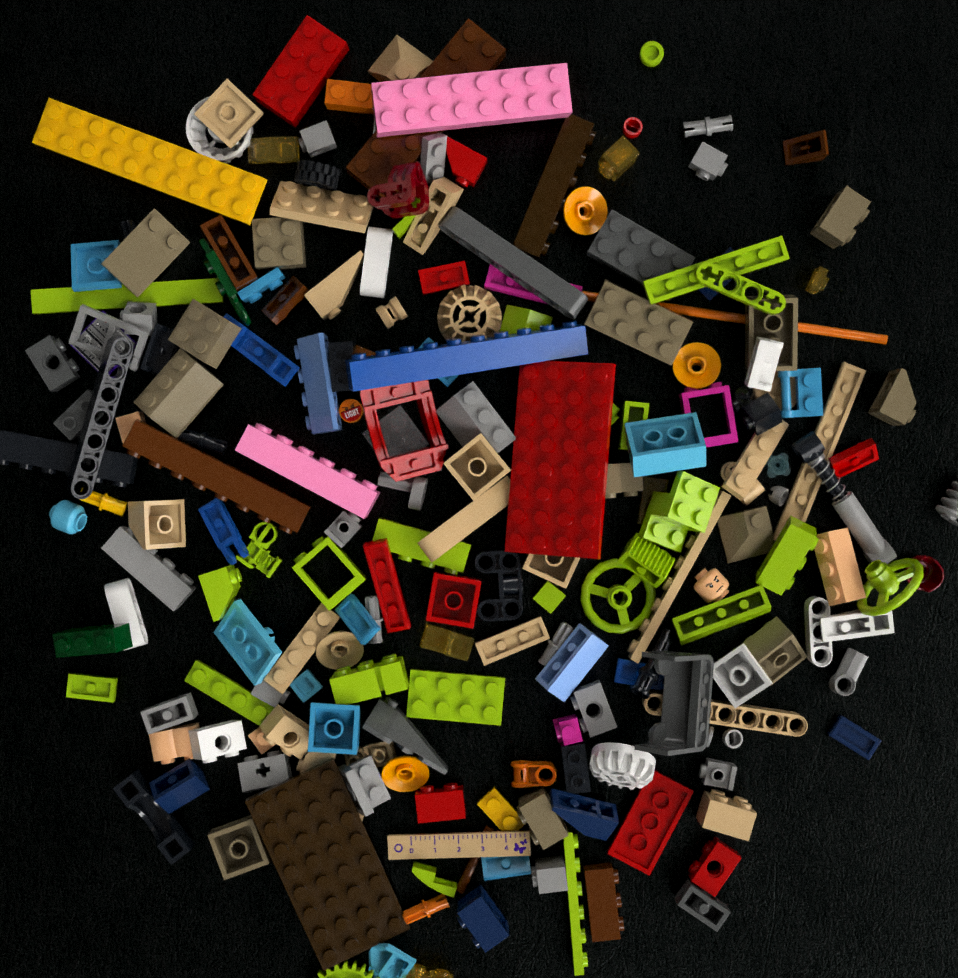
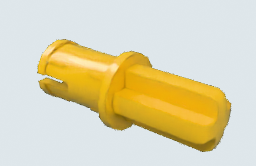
[80,488,128,517]

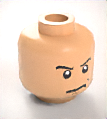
[694,568,729,603]

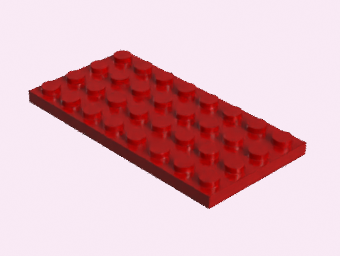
[505,361,616,559]

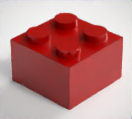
[426,571,482,629]

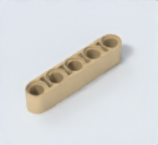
[417,476,510,562]

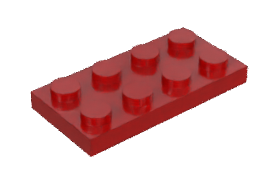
[607,770,694,876]

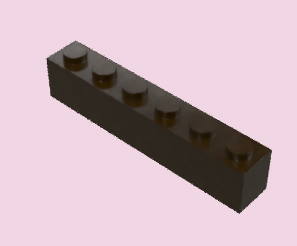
[513,114,596,260]

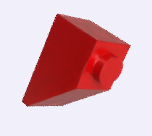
[446,136,487,188]

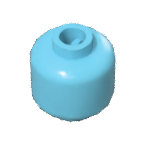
[49,500,87,534]

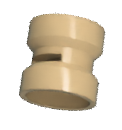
[376,296,408,329]

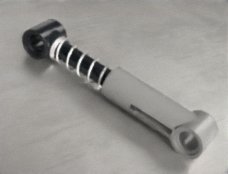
[791,431,897,564]

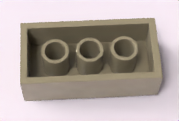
[584,279,693,366]

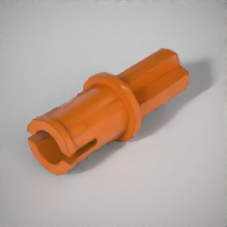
[402,894,450,924]

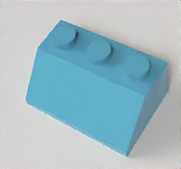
[624,412,706,477]

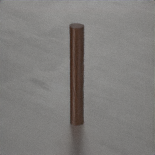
[456,825,494,894]

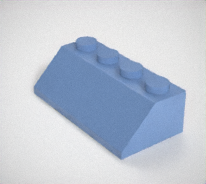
[294,333,343,435]

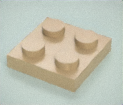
[194,79,264,149]

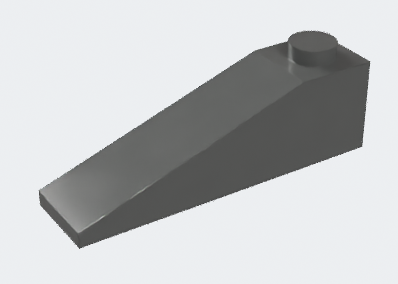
[362,697,448,775]

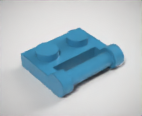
[777,368,823,418]

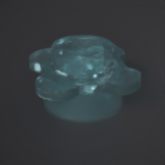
[766,453,791,478]

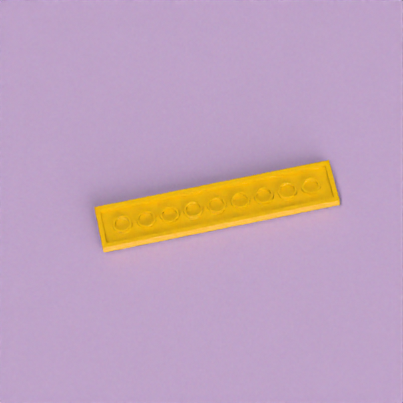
[32,98,267,225]

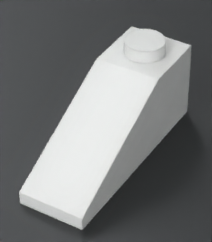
[819,609,895,642]

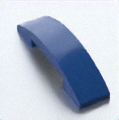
[224,313,300,387]

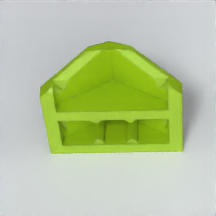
[500,305,553,335]

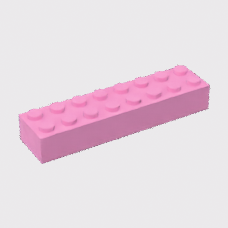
[371,63,572,137]

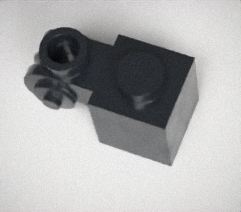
[732,386,782,436]

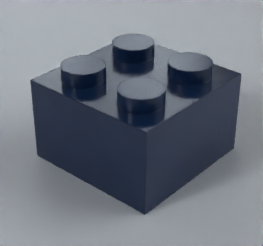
[456,885,509,953]

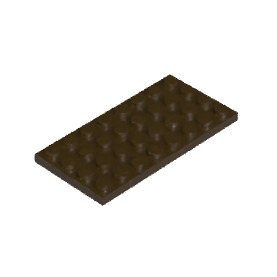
[245,758,410,971]

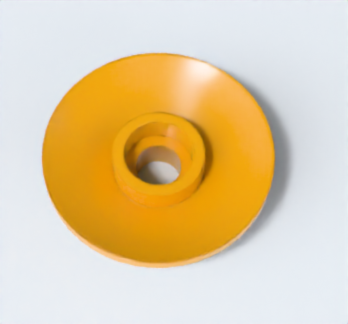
[563,187,608,235]
[673,343,721,389]
[381,756,429,792]

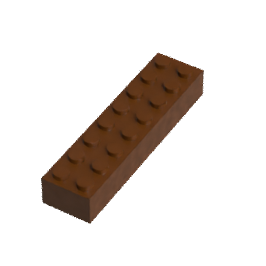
[346,18,506,199]

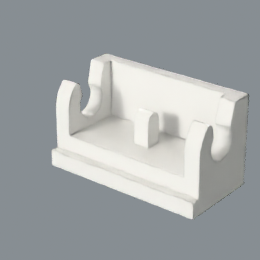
[744,336,784,391]

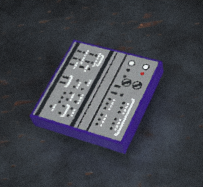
[70,311,137,375]

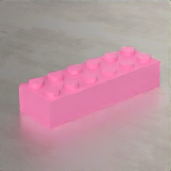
[235,423,381,519]

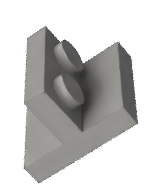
[338,755,391,817]

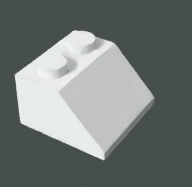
[713,643,773,708]

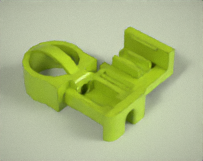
[236,522,283,578]

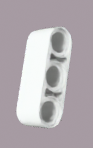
[360,227,393,298]
[104,578,148,650]
[804,596,833,667]

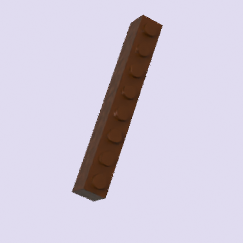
[122,419,310,534]

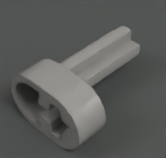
[377,472,428,511]

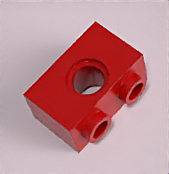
[688,837,742,897]

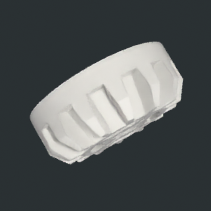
[186,96,253,163]
[589,743,656,790]

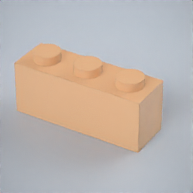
[814,528,866,606]

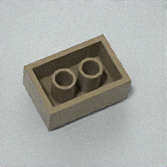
[745,295,798,371]

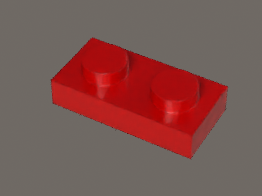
[418,261,470,295]
[828,438,879,478]

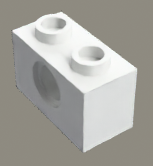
[188,720,247,763]

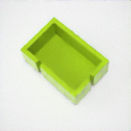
[329,654,409,705]

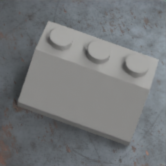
[436,381,516,453]

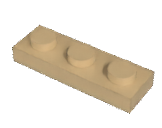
[475,616,550,666]

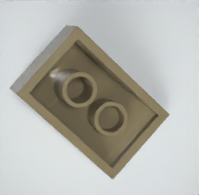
[101,208,190,298]

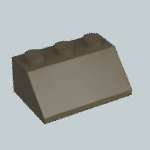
[134,348,224,438]

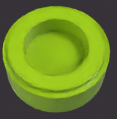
[639,41,664,67]

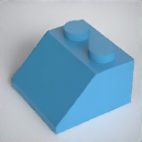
[308,702,360,755]

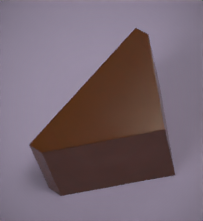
[783,130,829,165]

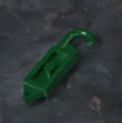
[199,238,251,326]

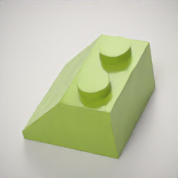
[198,565,242,622]

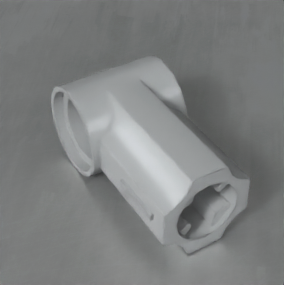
[829,648,868,696]

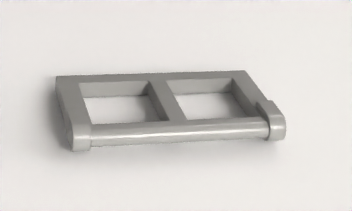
[69,304,149,372]

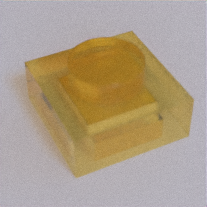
[805,266,829,294]

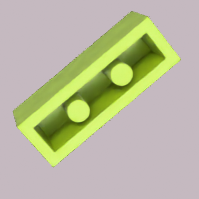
[756,515,818,596]

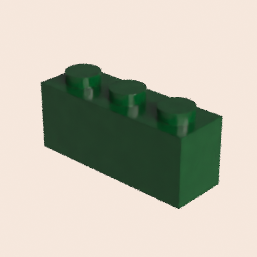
[52,623,133,658]

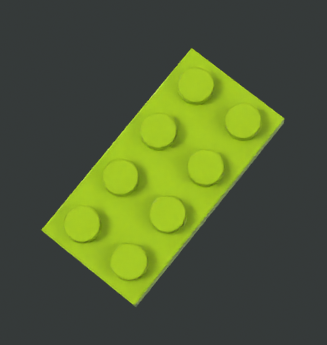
[406,669,505,726]

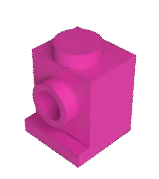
[553,714,583,746]

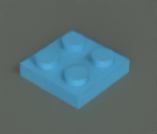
[71,240,122,292]

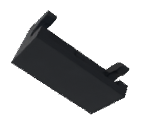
[140,323,179,374]

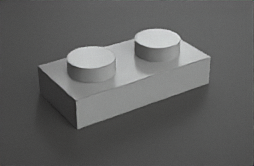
[420,132,447,184]

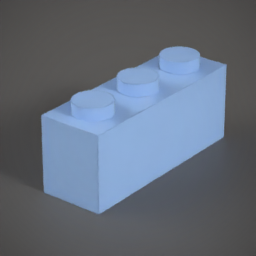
[535,623,608,702]

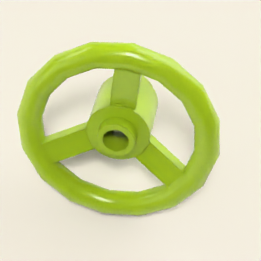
[580,558,656,634]
[857,558,924,616]

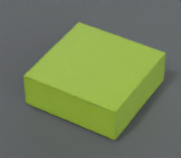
[533,580,566,614]

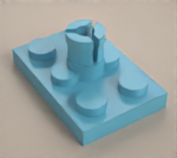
[214,599,282,686]

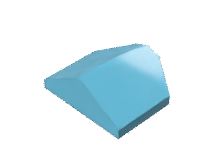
[368,943,417,978]

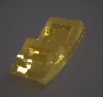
[248,137,300,164]
[419,623,474,661]

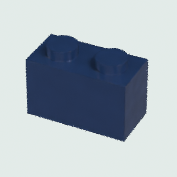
[149,759,210,814]

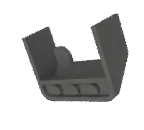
[634,651,714,756]

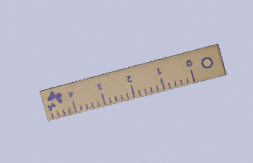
[387,830,531,860]

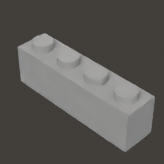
[101,526,196,611]

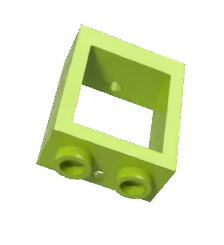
[292,535,367,611]

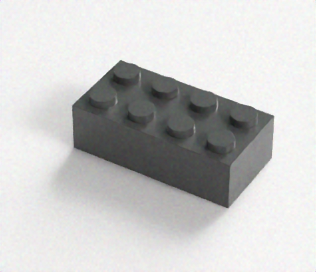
[586,210,696,302]

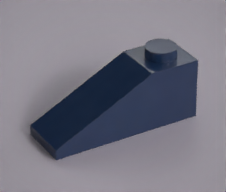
[549,788,619,841]

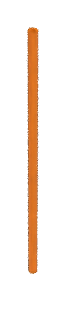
[582,291,888,345]

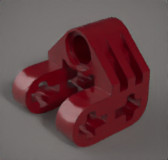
[367,161,429,218]

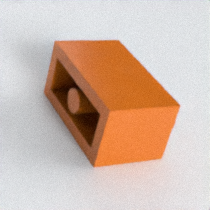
[325,79,374,115]

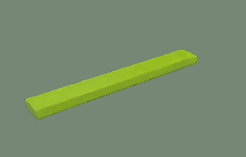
[31,278,224,314]

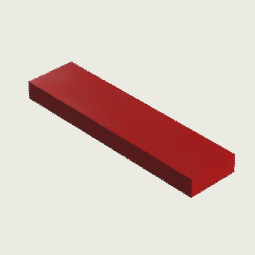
[363,538,411,633]

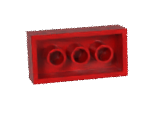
[252,15,349,128]

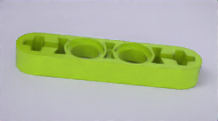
[695,262,786,315]

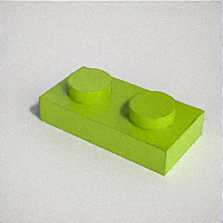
[66,673,118,703]

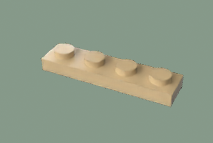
[721,420,789,501]
[263,603,340,695]

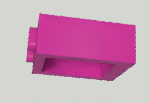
[679,382,738,447]

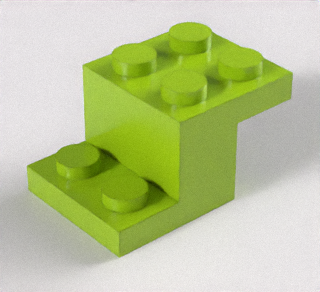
[638,471,720,553]

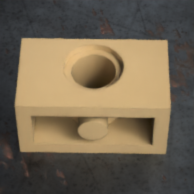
[260,704,309,760]

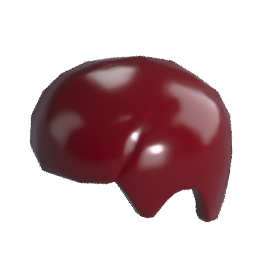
[904,555,944,592]

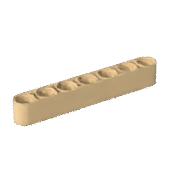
[642,690,808,737]

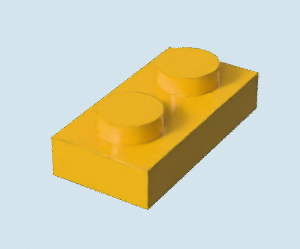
[477,787,524,831]

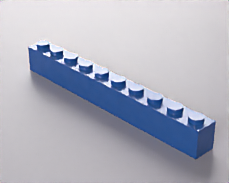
[345,321,588,392]

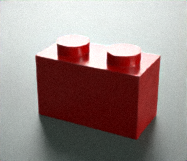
[415,783,466,824]

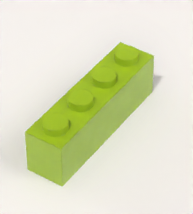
[372,518,471,575]
[672,585,771,646]

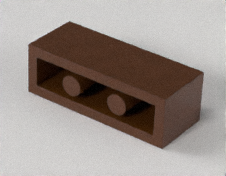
[200,215,257,294]
[583,862,624,942]

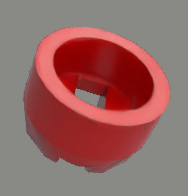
[622,117,643,139]

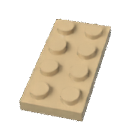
[270,181,373,233]

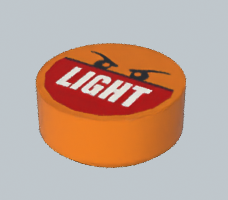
[339,399,363,423]

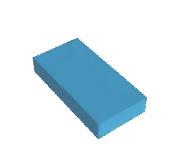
[335,593,381,645]

